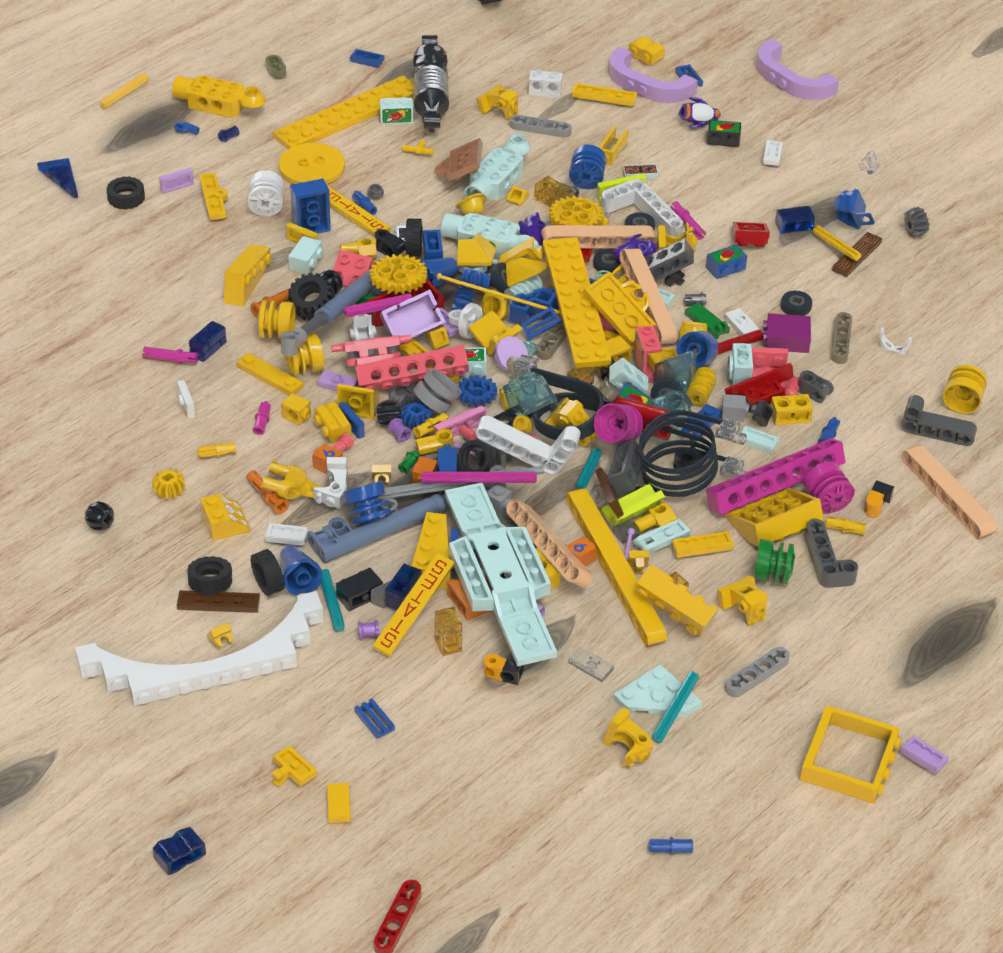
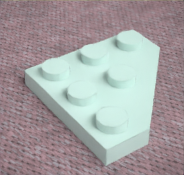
[613,665,702,717]

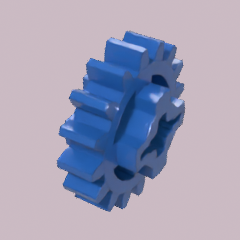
[458,374,497,408]

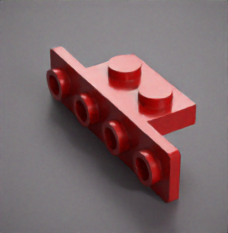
[724,363,794,405]

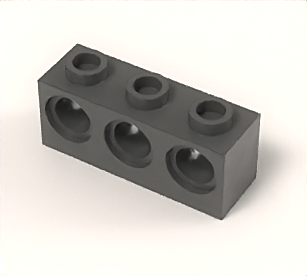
[645,239,694,282]
[607,438,645,496]

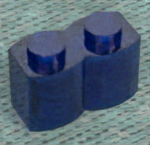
[152,827,206,875]

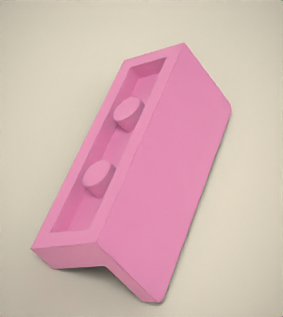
[429,406,486,437]

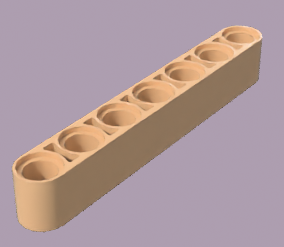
[541,225,658,248]
[620,248,678,344]
[902,444,997,539]
[506,499,592,588]

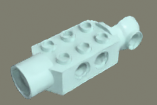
[441,213,540,258]

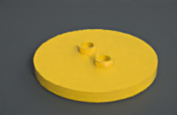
[279,143,345,185]

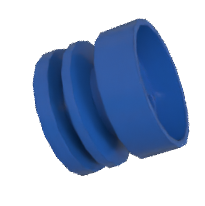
[569,144,607,190]
[343,481,391,524]

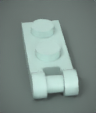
[634,518,691,556]

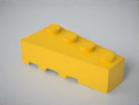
[224,243,272,307]
[411,512,450,590]
[635,564,719,636]

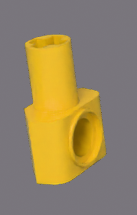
[340,238,377,259]
[633,502,677,533]

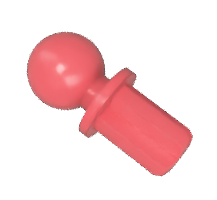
[784,375,799,396]

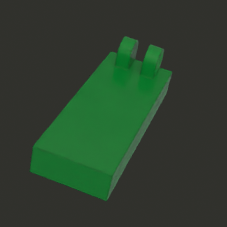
[684,303,730,339]

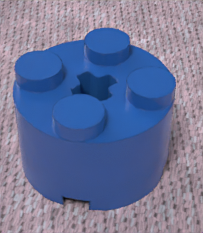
[676,331,718,368]

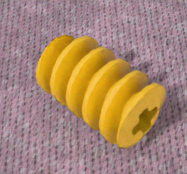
[686,367,716,406]

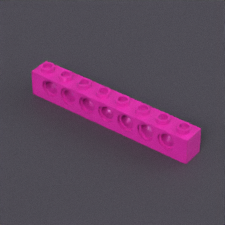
[706,438,846,515]

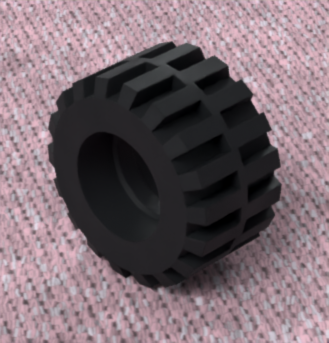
[288,272,335,321]

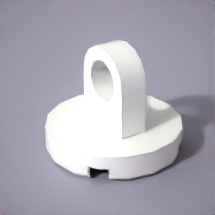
[448,303,483,339]

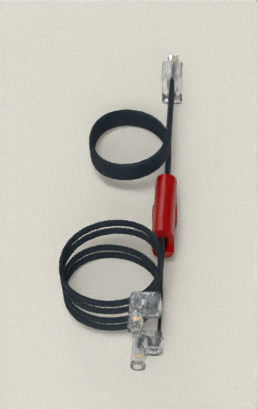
[506,354,749,497]

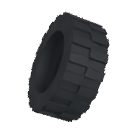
[106,176,145,210]
[405,218,423,257]
[250,549,285,596]
[187,556,232,594]

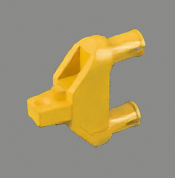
[261,460,319,499]

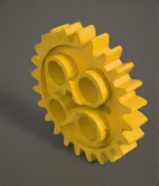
[549,195,604,226]
[370,254,427,294]

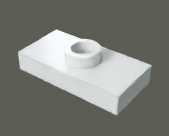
[763,140,783,166]
[724,308,759,335]
[177,380,195,419]
[265,523,308,546]

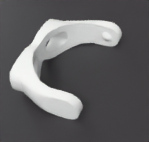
[879,327,913,356]

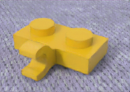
[272,745,317,787]

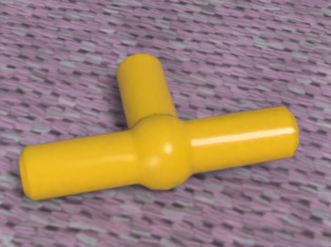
[402,139,434,155]

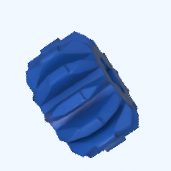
[461,269,490,289]
[452,288,475,310]
[400,401,432,430]

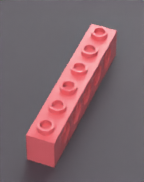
[355,344,469,391]

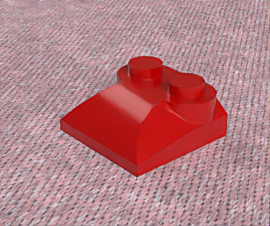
[733,222,770,247]

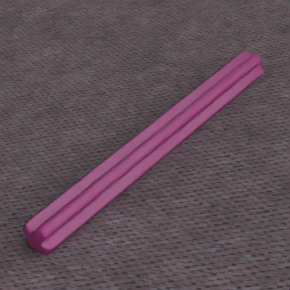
[421,472,537,483]

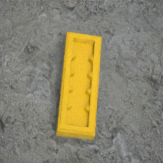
[672,531,734,558]

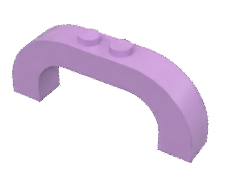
[757,39,839,100]
[609,47,698,103]

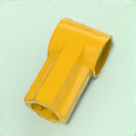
[415,428,454,455]

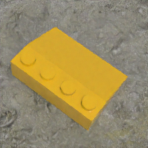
[724,488,824,547]

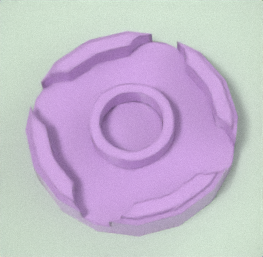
[494,336,528,373]

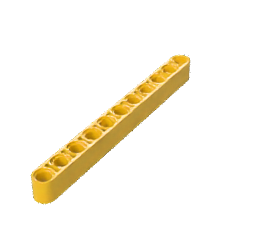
[566,488,667,646]

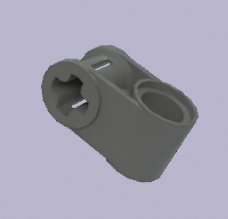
[798,370,834,403]

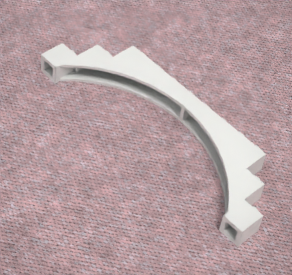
[75,591,324,706]

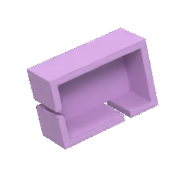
[380,290,445,347]

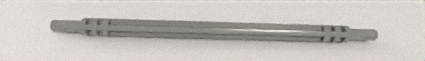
[344,466,544,504]

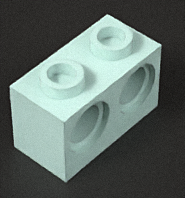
[609,357,648,394]

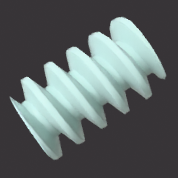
[504,275,543,303]

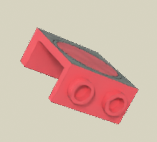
[633,325,662,383]

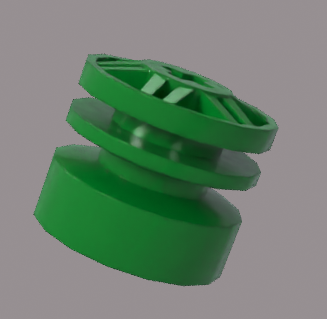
[754,539,795,585]

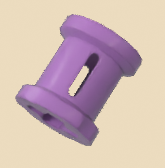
[388,418,412,442]
[357,620,380,640]

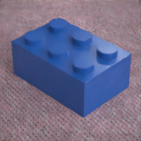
[290,178,331,234]

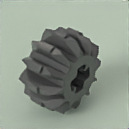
[904,207,930,237]

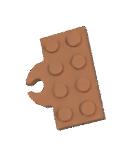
[434,138,483,181]

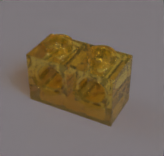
[534,176,573,207]
[435,606,462,656]

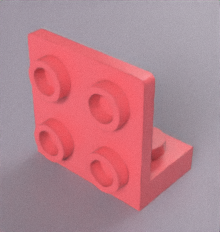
[333,250,375,287]
[752,347,788,389]

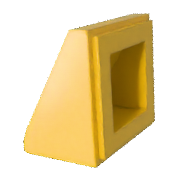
[506,186,530,206]

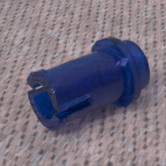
[218,125,240,142]

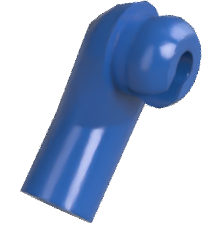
[174,122,200,135]

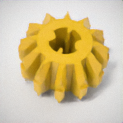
[152,468,185,500]

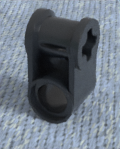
[374,229,406,257]

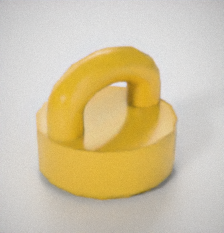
[513,415,532,434]

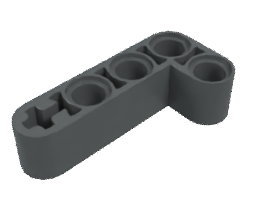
[902,395,977,446]
[805,519,858,588]

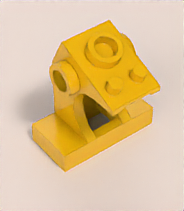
[476,85,519,120]
[657,223,698,253]
[545,398,590,428]
[717,575,768,626]
[602,707,654,767]

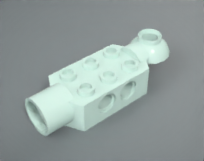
[464,133,531,200]

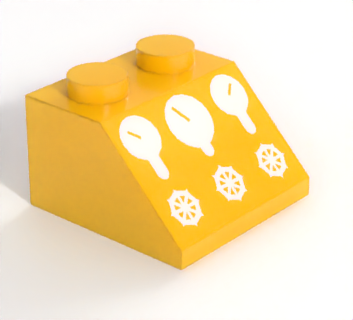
[200,494,251,541]

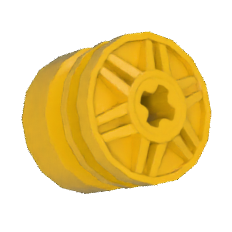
[258,300,296,339]
[284,333,325,377]
[942,365,988,414]

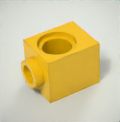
[281,393,311,425]

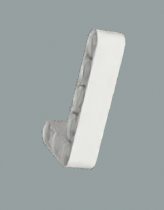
[601,179,683,237]
[476,416,581,474]

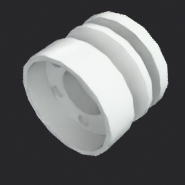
[247,171,284,216]

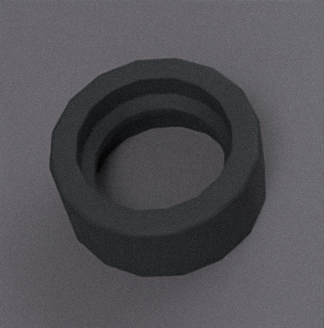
[457,440,495,472]

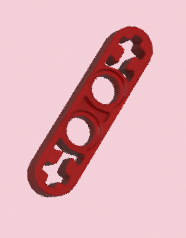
[374,879,422,953]

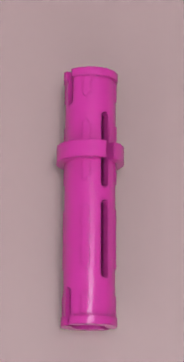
[670,201,706,240]
[142,346,198,364]

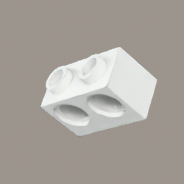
[529,70,563,98]

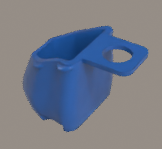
[834,189,875,229]

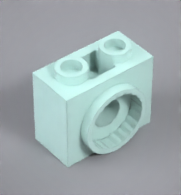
[727,343,753,385]

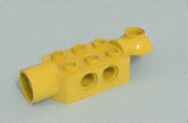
[172,75,266,118]

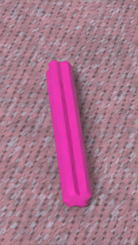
[344,294,413,317]

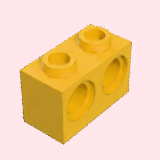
[771,394,813,425]

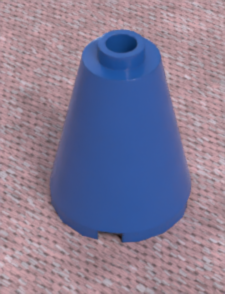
[420,257,458,288]
[280,545,322,595]

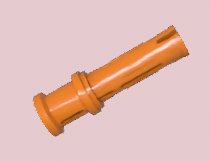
[250,287,291,318]
[246,470,289,514]

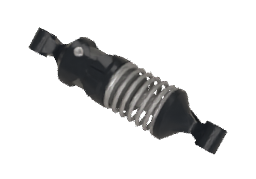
[413,35,449,132]

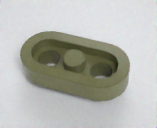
[265,55,286,78]

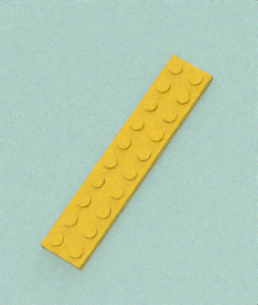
[273,75,414,149]
[543,237,612,368]

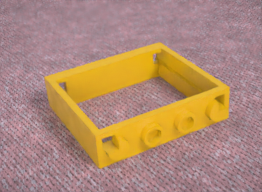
[800,705,902,804]

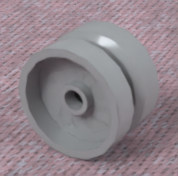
[414,368,462,413]

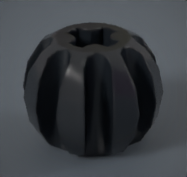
[320,270,343,295]
[376,400,401,427]
[85,501,114,531]

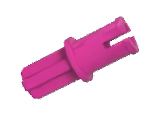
[253,401,271,435]

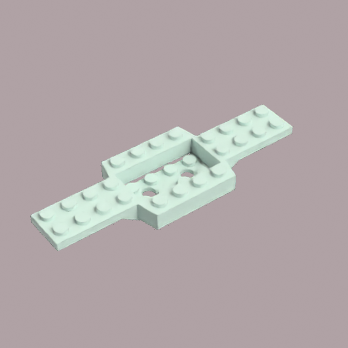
[445,483,557,666]

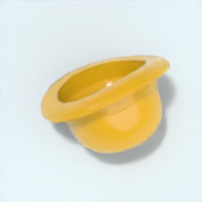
[455,193,487,216]
[481,290,509,319]

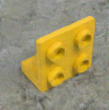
[468,311,522,356]

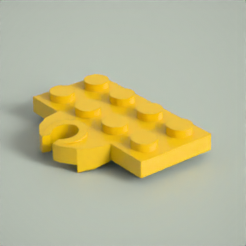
[583,271,657,345]

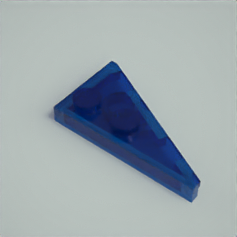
[37,158,78,198]

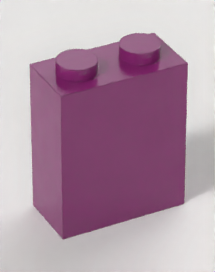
[763,313,811,353]

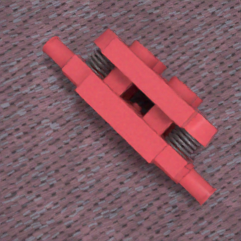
[331,334,412,366]

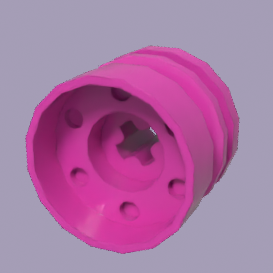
[594,403,643,443]
[804,462,855,514]

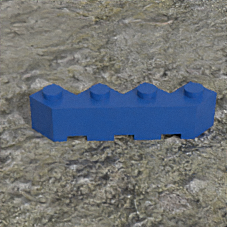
[509,278,597,325]

